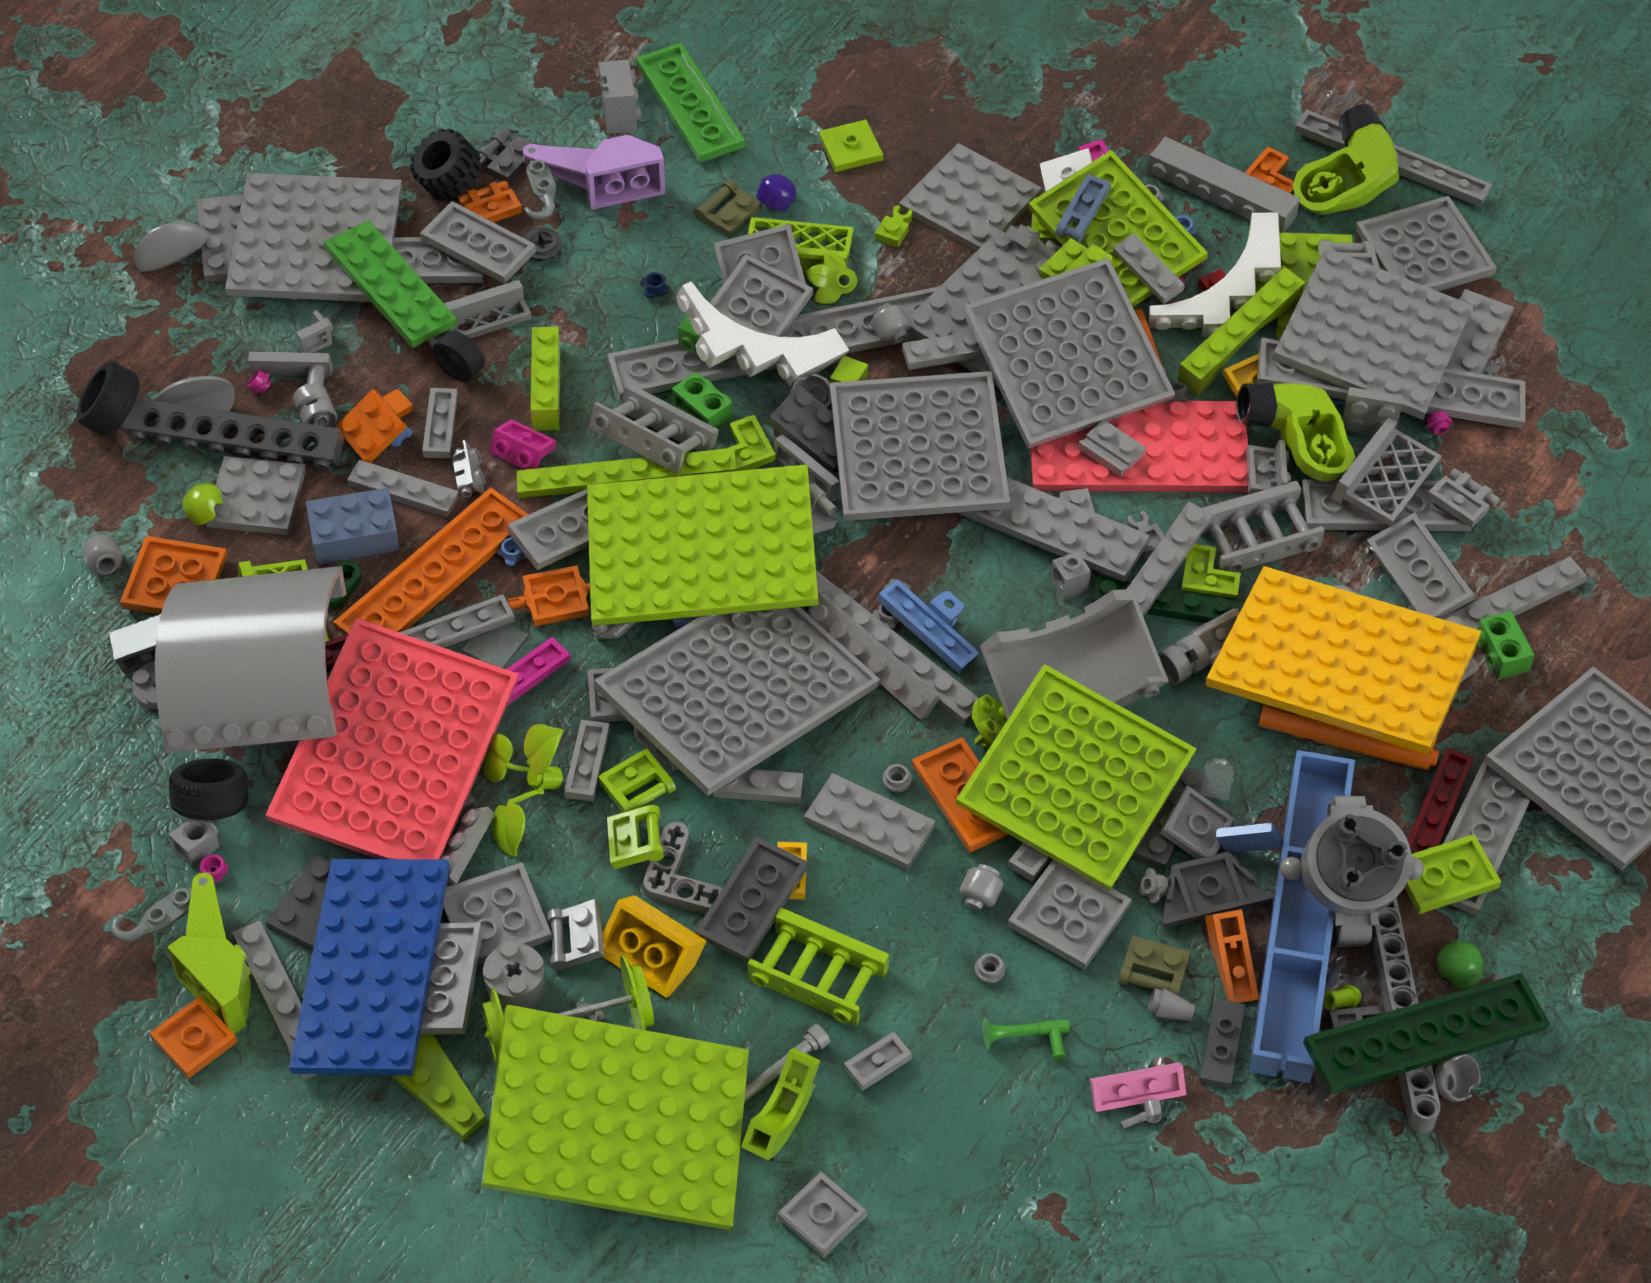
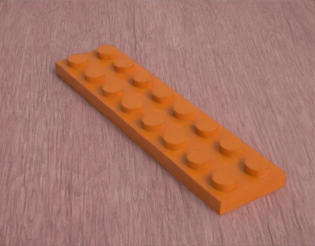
[333,487,529,635]

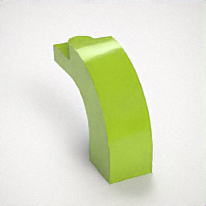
[741,1048,821,1161]

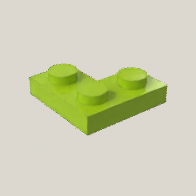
[729,414,776,471]
[1181,544,1241,599]

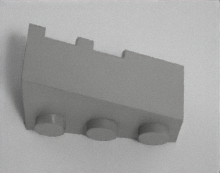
[598,60,641,134]

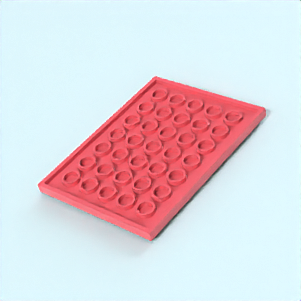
[265,618,519,859]

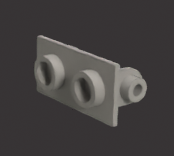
[452,440,486,498]

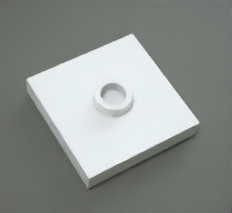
[1040,148,1092,191]

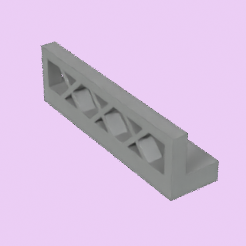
[427,280,532,349]

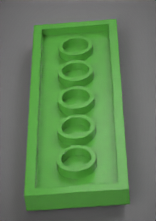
[636,43,745,163]
[324,220,457,348]

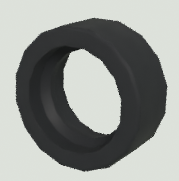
[432,331,485,382]

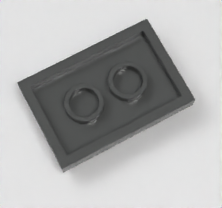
[766,385,838,472]

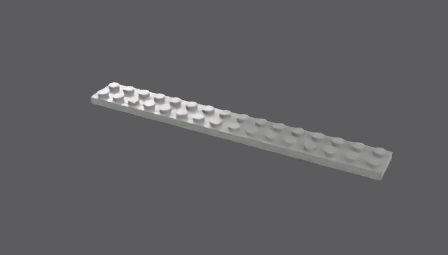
[607,286,940,400]

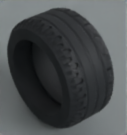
[77,361,140,436]
[169,759,248,820]

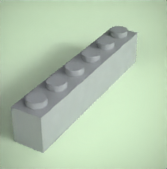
[1148,137,1300,232]

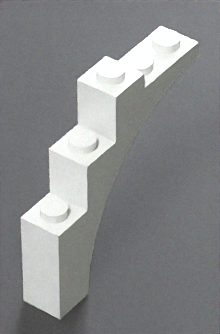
[1148,212,1281,337]
[676,282,849,386]

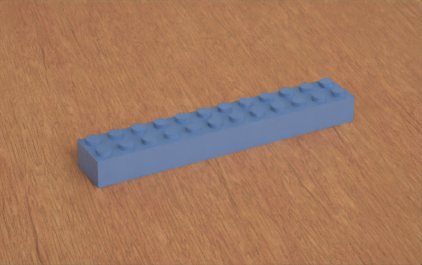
[1249,750,1355,1083]

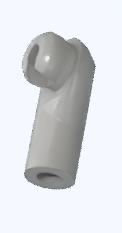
[592,622,635,639]

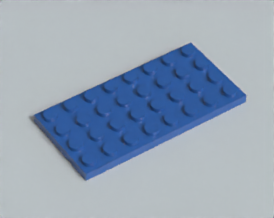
[289,859,450,1076]

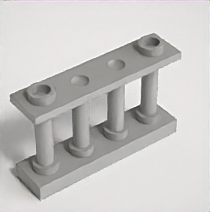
[589,384,719,474]
[1203,481,1325,573]

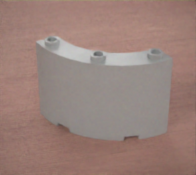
[980,590,1169,719]

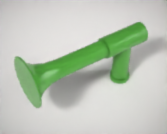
[982,1017,1070,1061]

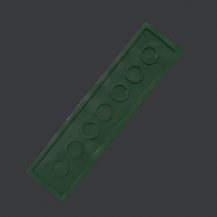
[1303,973,1550,1095]

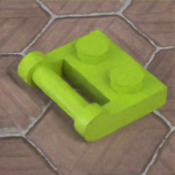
[598,748,676,813]
[607,805,664,870]

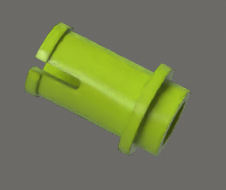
[1323,985,1362,1010]

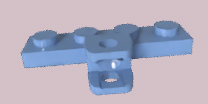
[876,579,979,674]

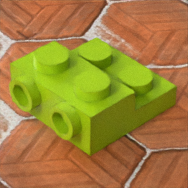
[1038,238,1114,279]

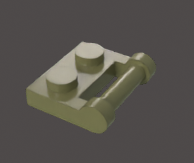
[694,179,762,238]
[1118,936,1191,995]

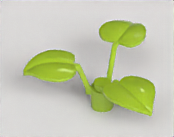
[482,724,564,857]

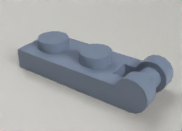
[1055,174,1111,243]

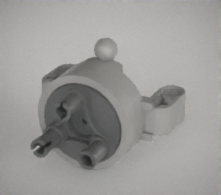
[1279,796,1424,947]

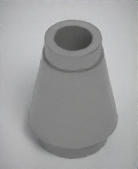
[1148,988,1195,1022]

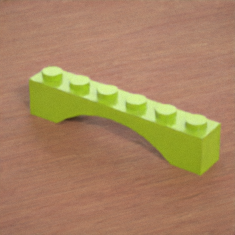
[1177,267,1305,396]

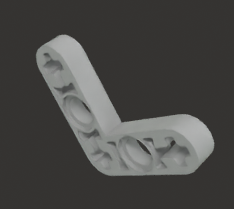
[643,822,723,914]

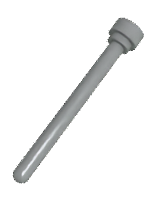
[744,1024,830,1103]

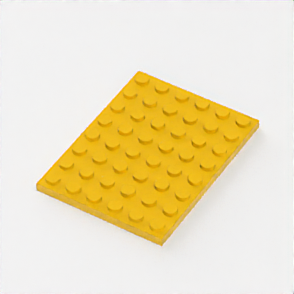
[1206,566,1481,755]

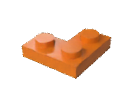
[1245,146,1294,195]

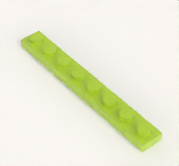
[517,448,737,499]

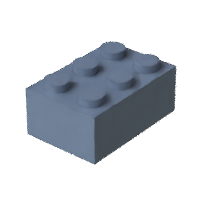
[306,488,400,565]

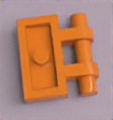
[458,180,522,223]

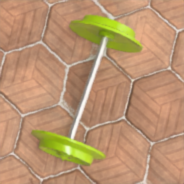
[482,955,654,1065]

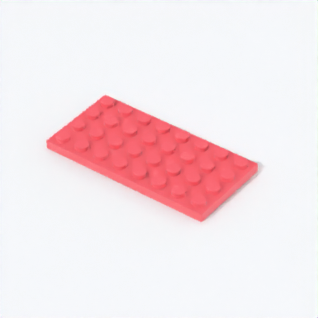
[1030,401,1248,492]

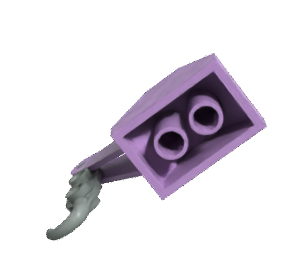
[523,135,665,219]

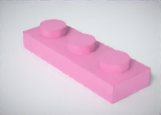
[1090,1062,1186,1112]

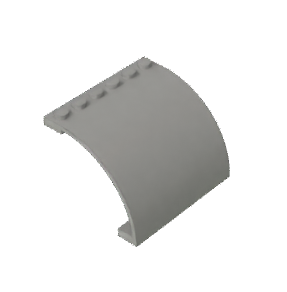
[155,566,346,753]

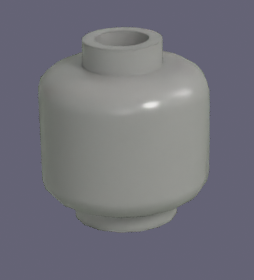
[871,303,911,344]
[82,534,122,576]
[959,864,1003,911]

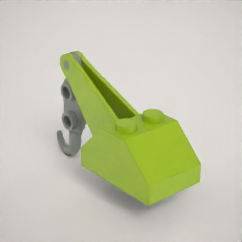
[111,873,252,1034]

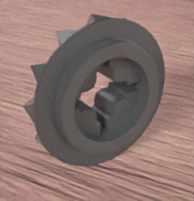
[522,227,562,262]

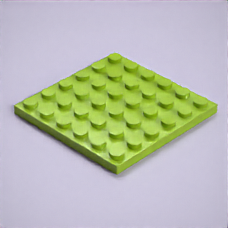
[955,664,1197,891]

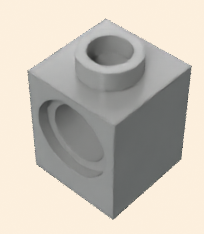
[1051,551,1091,600]
[169,819,220,868]

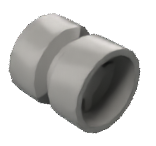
[293,383,338,427]
[1158,634,1210,685]

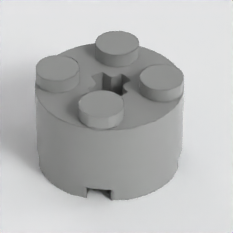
[483,941,546,1013]

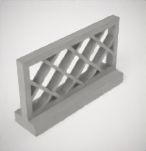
[1331,417,1442,526]

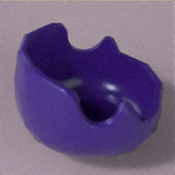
[756,174,797,211]

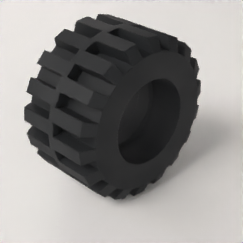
[410,128,481,200]

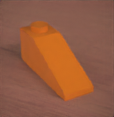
[1205,909,1259,1003]

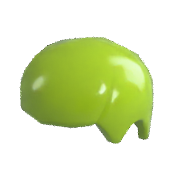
[182,483,223,526]

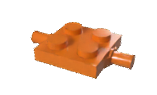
[508,565,590,627]

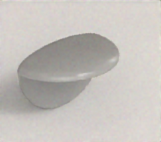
[134,222,208,272]
[155,376,235,432]

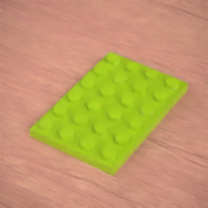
[1029,150,1208,307]

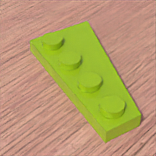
[390,1034,486,1142]

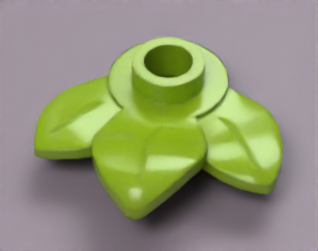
[805,252,857,304]

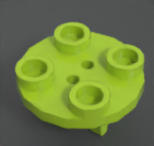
[972,694,1008,750]

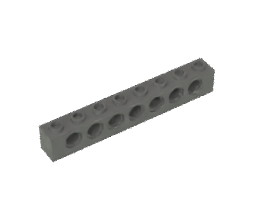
[121,398,345,469]

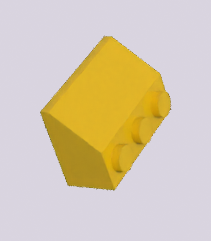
[603,895,707,998]

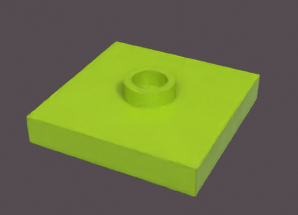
[819,120,883,172]

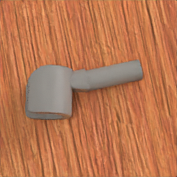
[1120,1099,1162,1129]

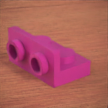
[490,419,557,470]

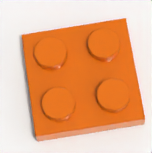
[335,389,407,463]
[150,997,238,1079]

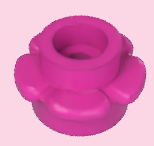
[247,369,271,394]
[1426,411,1452,434]
[199,854,228,883]

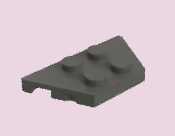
[1162,852,1274,929]

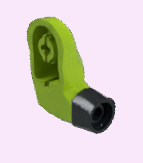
[1293,104,1399,215]
[1236,382,1355,482]

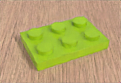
[1404,834,1501,914]

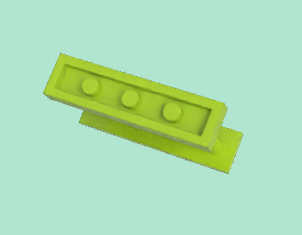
[748,907,889,1026]

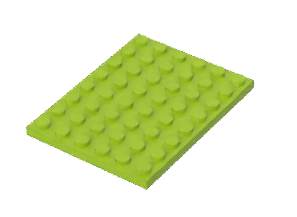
[587,464,819,626]
[481,1004,749,1230]

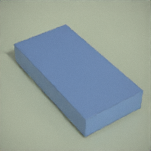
[1216,823,1283,853]

